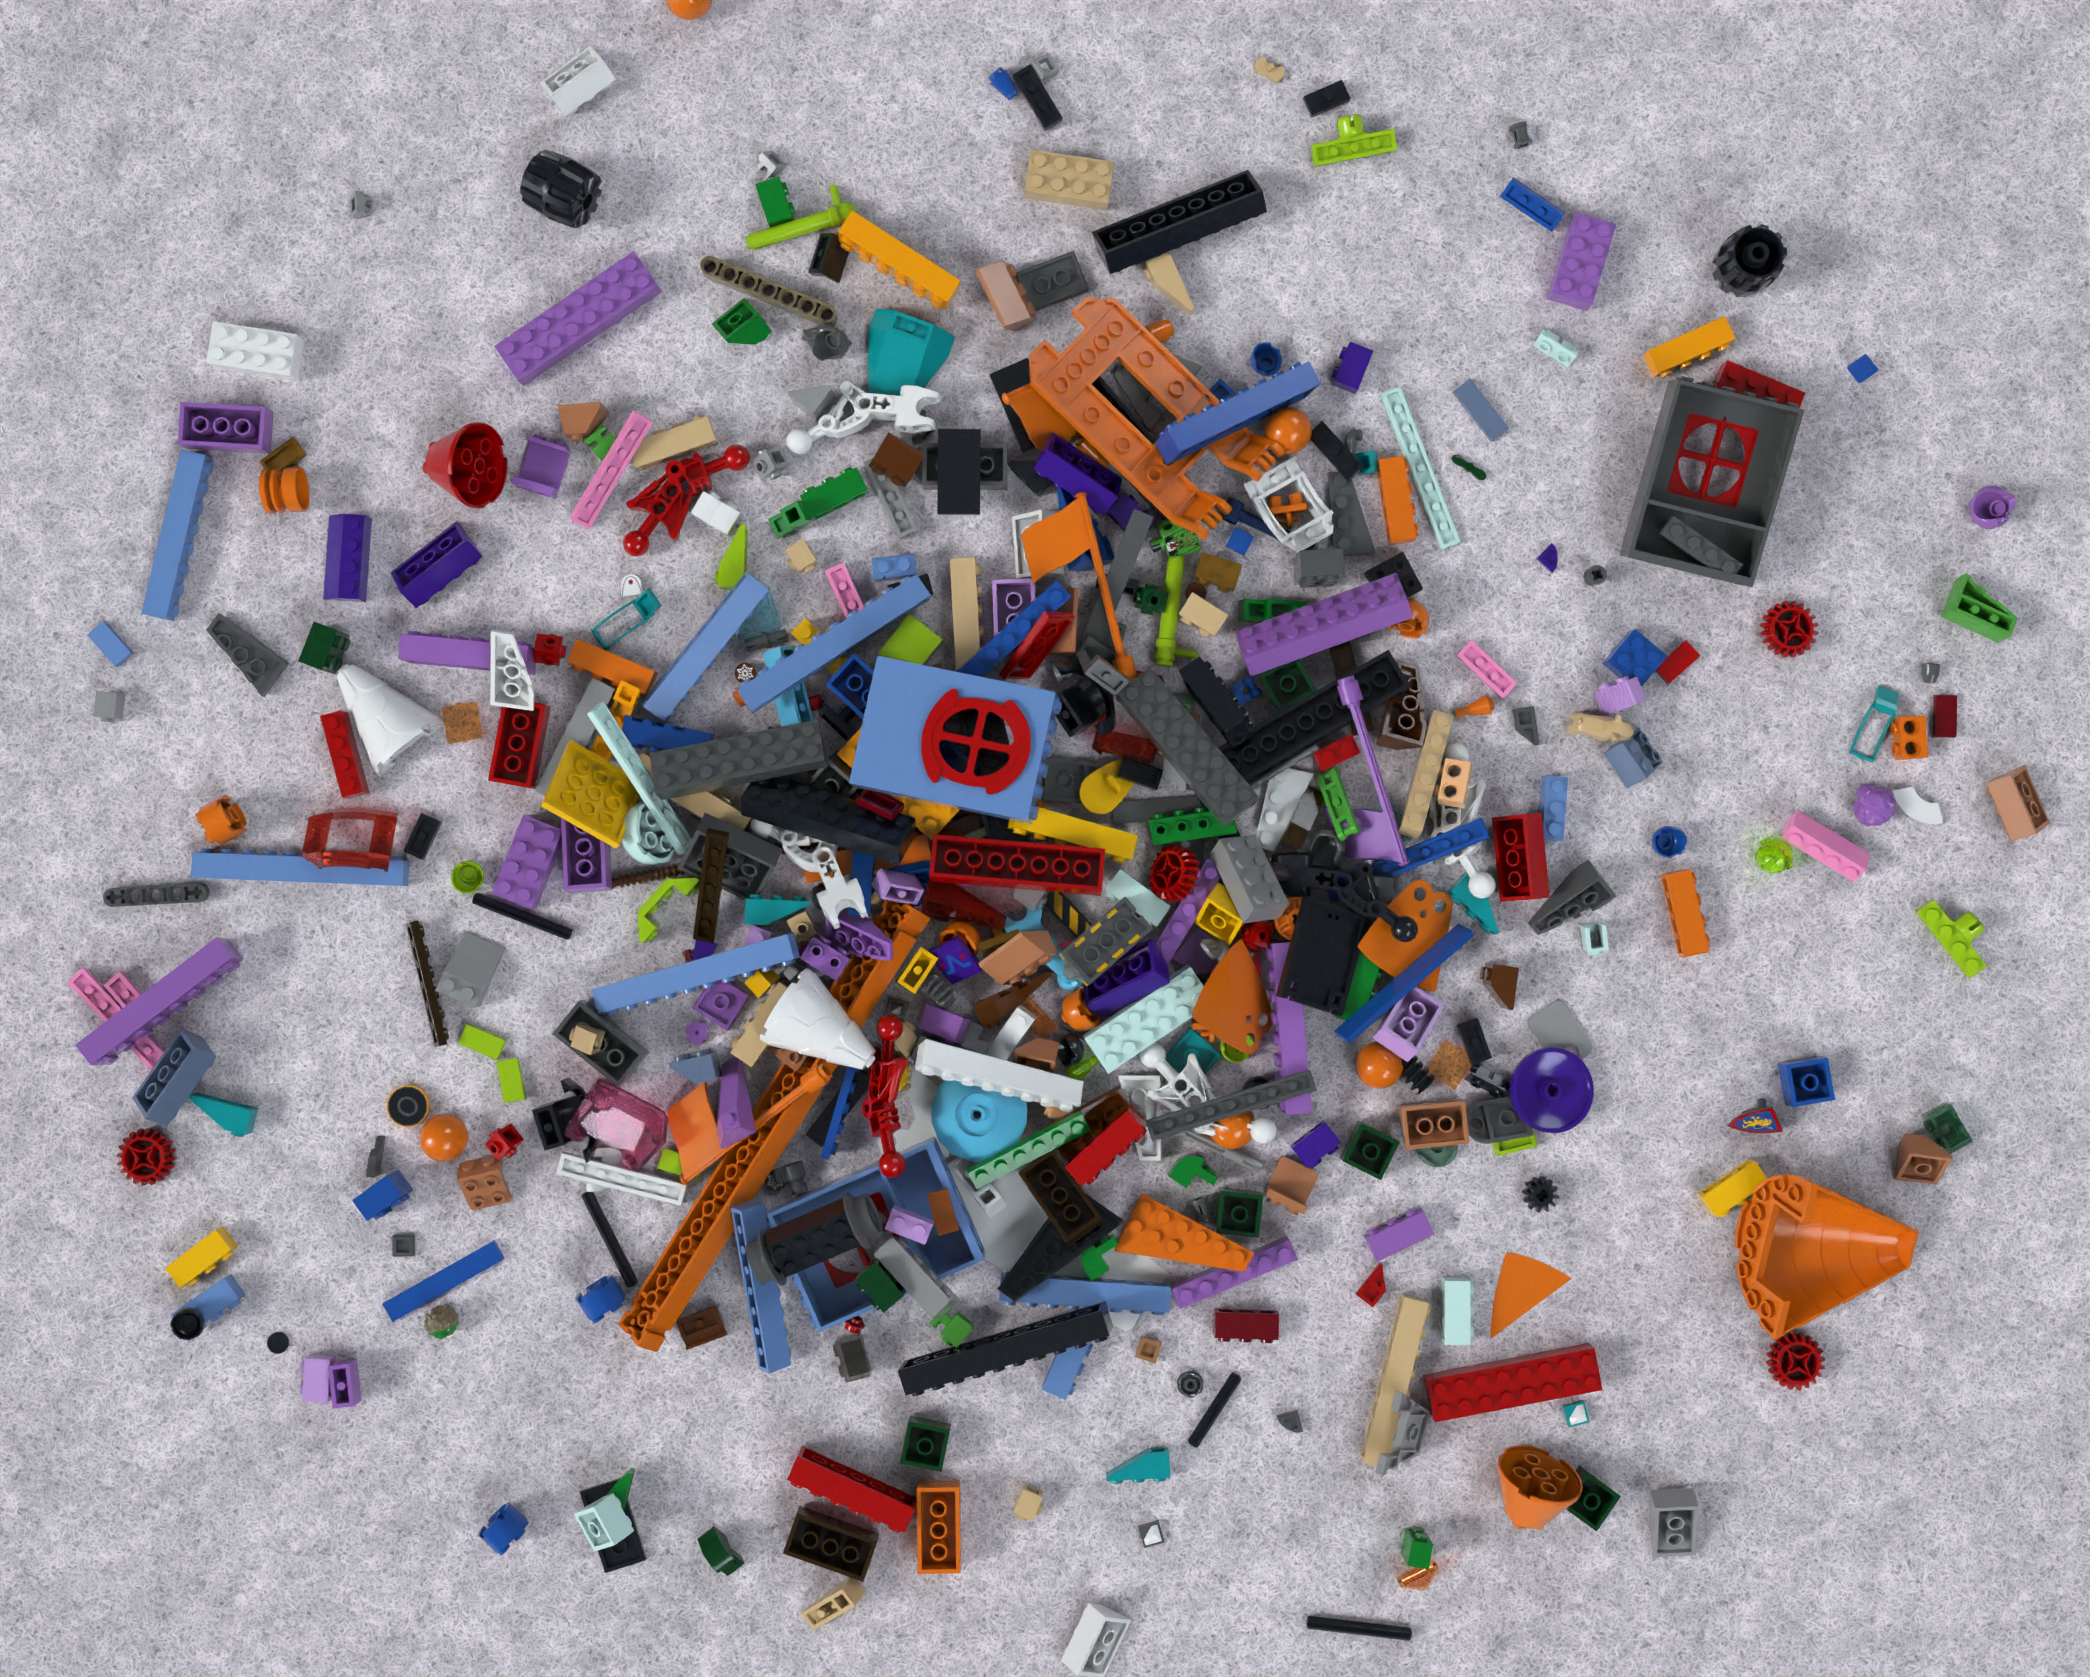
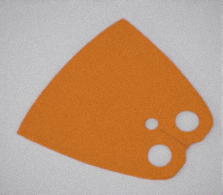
[1357,879,1452,992]
[1192,939,1273,1054]
[1490,1252,1572,1339]

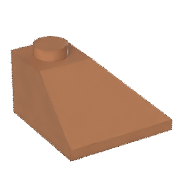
[558,402,609,442]
[1012,1038,1059,1073]
[1894,1133,1952,1185]

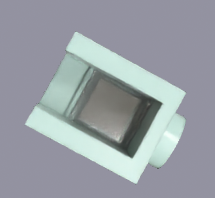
[1579,922,1609,955]

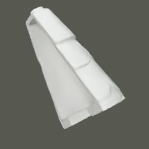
[337,664,444,776]
[760,968,876,1070]

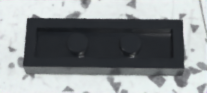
[1012,64,1063,131]
[1310,421,1365,482]

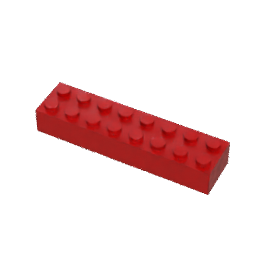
[929,834,1105,896]
[1423,1343,1603,1422]

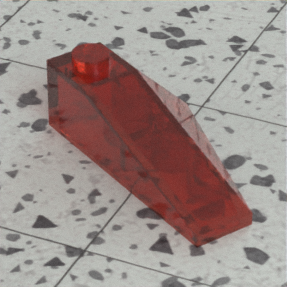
[922,878,1007,929]

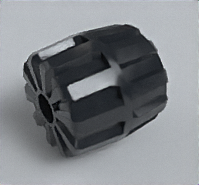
[520,150,602,228]
[1712,224,1787,297]

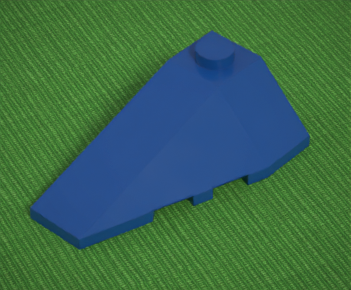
[1057,487,1114,571]

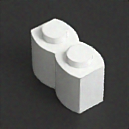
[691,491,741,536]

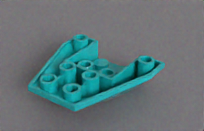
[867,308,955,396]

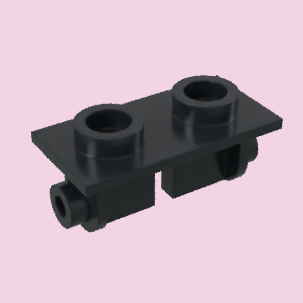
[1464,1064,1510,1098]

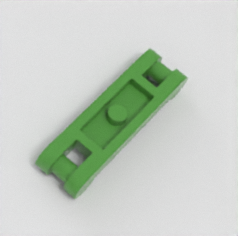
[1317,765,1361,841]

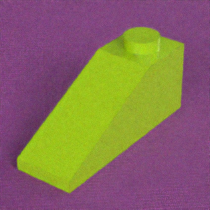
[715,524,748,590]

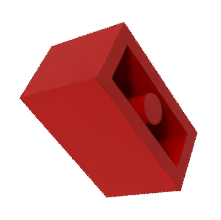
[1311,734,1361,772]

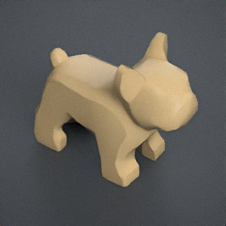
[1567,713,1634,743]

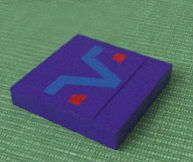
[928,936,983,985]

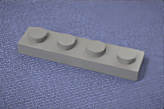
[863,458,918,540]

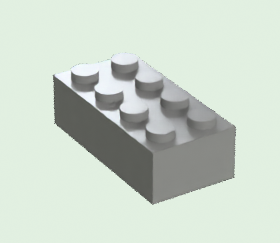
[1210,835,1289,923]

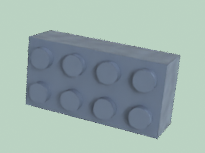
[132,1028,216,1127]

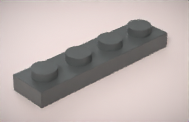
[1659,516,1743,582]

